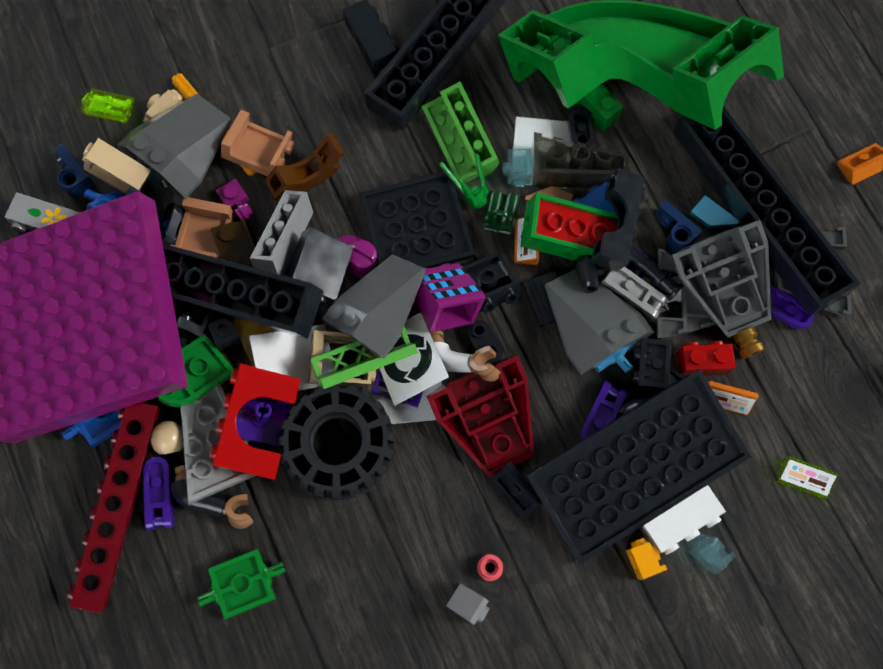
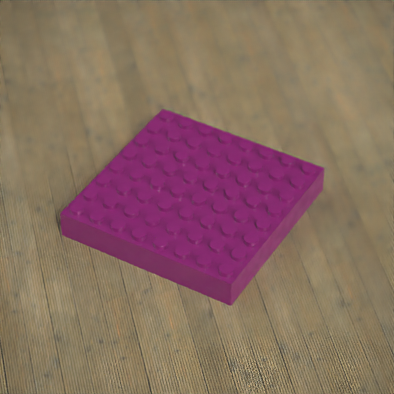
[0,191,188,444]

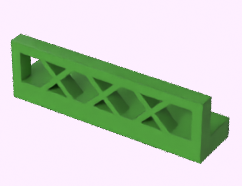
[309,326,418,389]

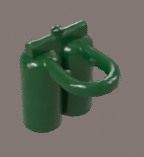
[483,191,520,235]

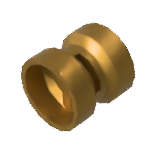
[732,327,765,359]

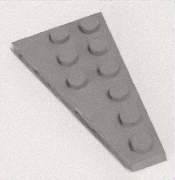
[180,347,257,505]

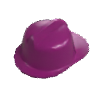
[337,235,379,279]

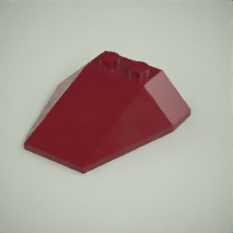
[426,355,534,477]

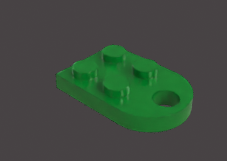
[157,334,233,407]

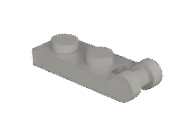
[601,267,668,320]

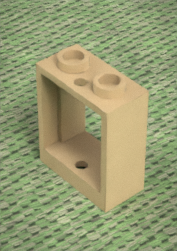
[82,138,151,195]
[308,330,376,388]

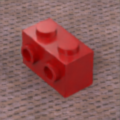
[676,341,736,376]

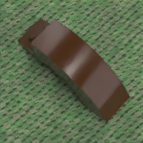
[265,134,345,199]

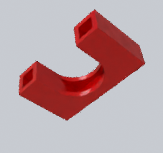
[209,364,301,480]

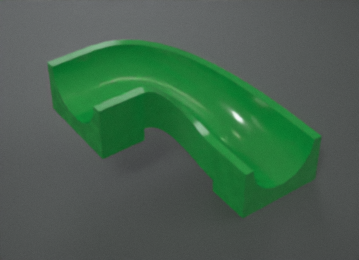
[498,0,784,130]

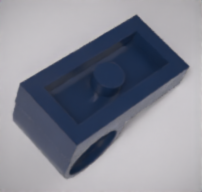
[55,144,96,198]
[655,200,702,253]

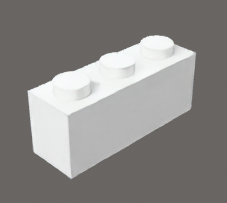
[640,485,726,555]

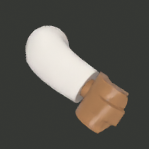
[430,331,501,381]

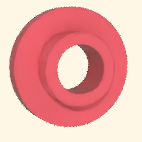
[477,554,503,581]

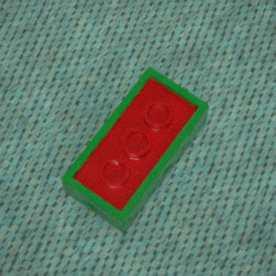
[520,192,617,269]

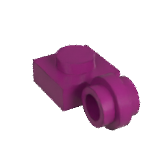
[216,179,254,221]

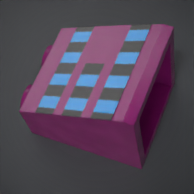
[415,263,486,333]

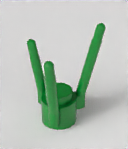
[439,154,489,209]

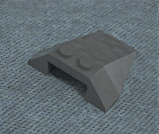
[117,94,232,199]
[671,220,771,338]
[322,254,426,359]
[545,269,655,375]

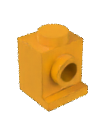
[626,537,667,580]

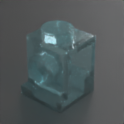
[689,533,736,574]

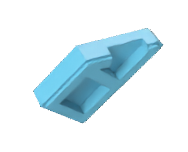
[689,195,739,229]

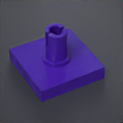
[236,398,290,449]

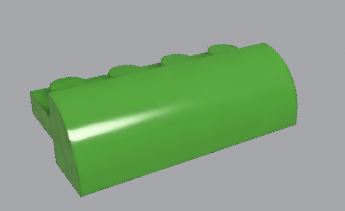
[422,82,499,183]

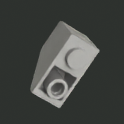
[446,583,490,624]

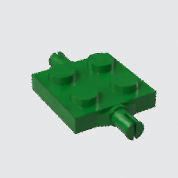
[197,549,286,619]

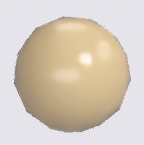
[150,421,183,454]

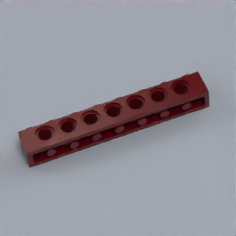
[67,403,160,613]

